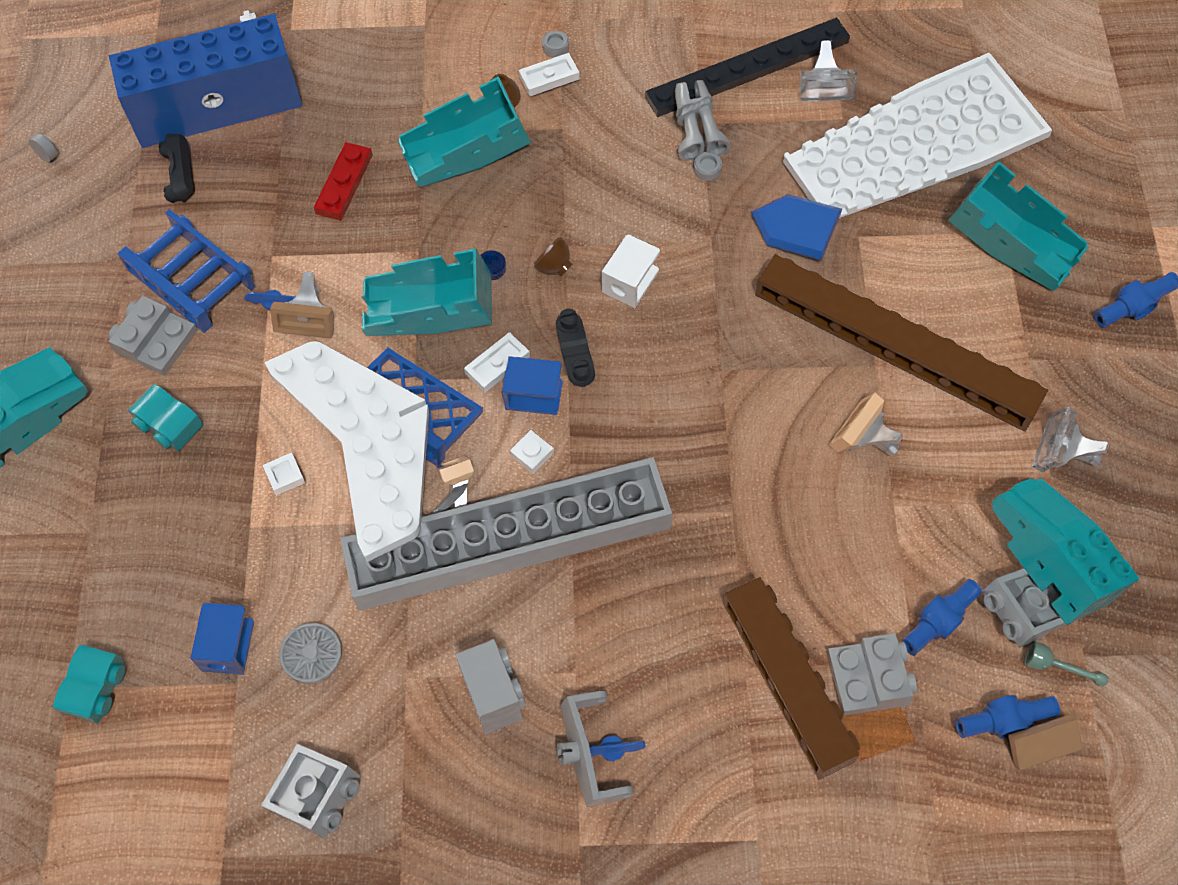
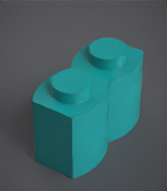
[128,384,203,451]
[53,644,125,724]

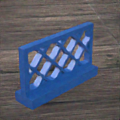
[367,347,483,466]

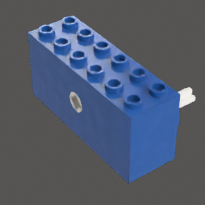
[108,10,303,148]

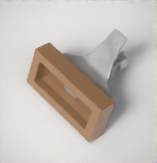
[270,272,334,339]

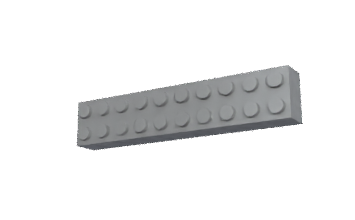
[340,457,672,611]

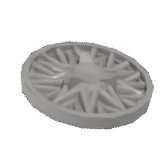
[280,623,342,684]

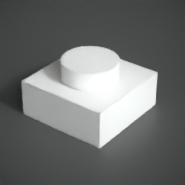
[510,430,554,474]
[263,452,305,496]

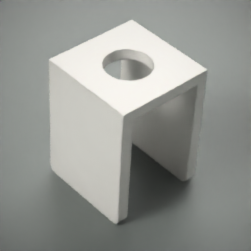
[602,235,660,308]

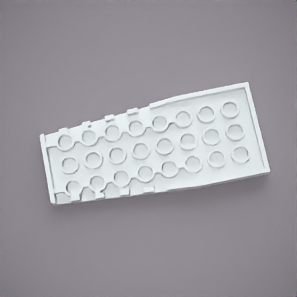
[783,53,1052,218]

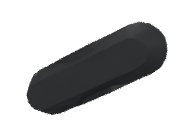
[158,134,193,203]
[556,308,595,387]

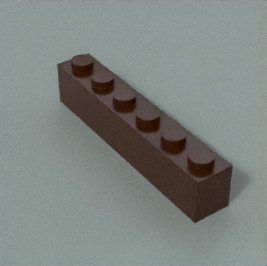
[723,577,860,780]

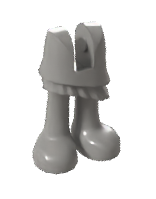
[675,80,731,161]

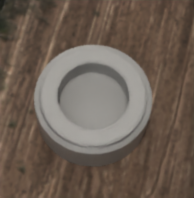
[542,31,569,58]
[29,134,57,162]
[694,152,722,181]

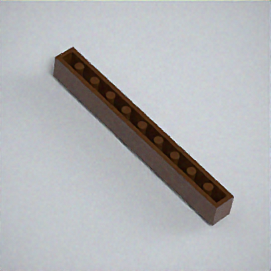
[755,254,1049,432]

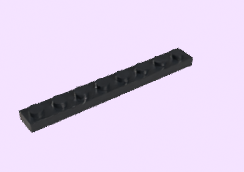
[645,17,850,118]

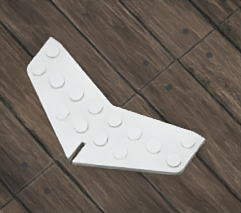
[265,341,429,562]

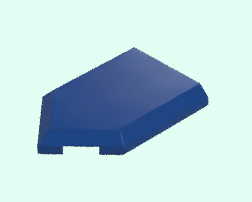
[751,194,842,261]

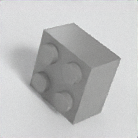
[455,639,526,735]

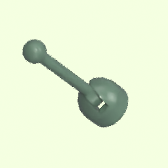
[1025,641,1108,687]

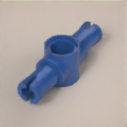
[1094,272,1178,328]
[901,579,982,656]
[955,695,1060,739]

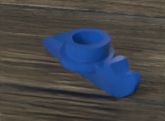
[244,290,296,311]
[589,736,646,762]

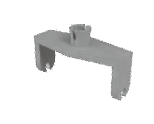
[556,691,634,807]

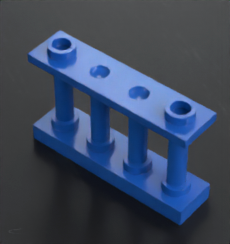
[117,209,255,333]

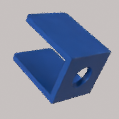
[502,356,563,415]
[190,603,254,675]

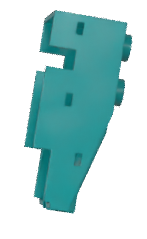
[397,77,531,187]
[948,161,1089,291]
[361,248,492,336]
[0,347,88,467]
[992,478,1140,625]

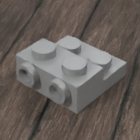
[108,295,198,376]
[982,562,1067,648]
[827,633,917,716]
[261,744,360,839]

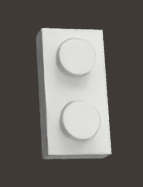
[519,53,580,97]
[464,332,530,393]

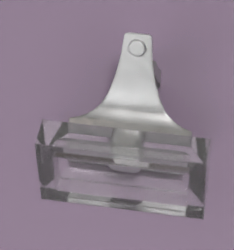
[799,41,857,101]
[1032,406,1109,472]

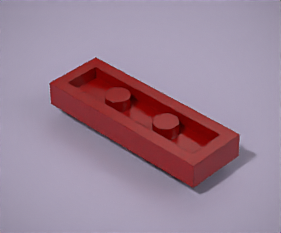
[313,142,373,221]

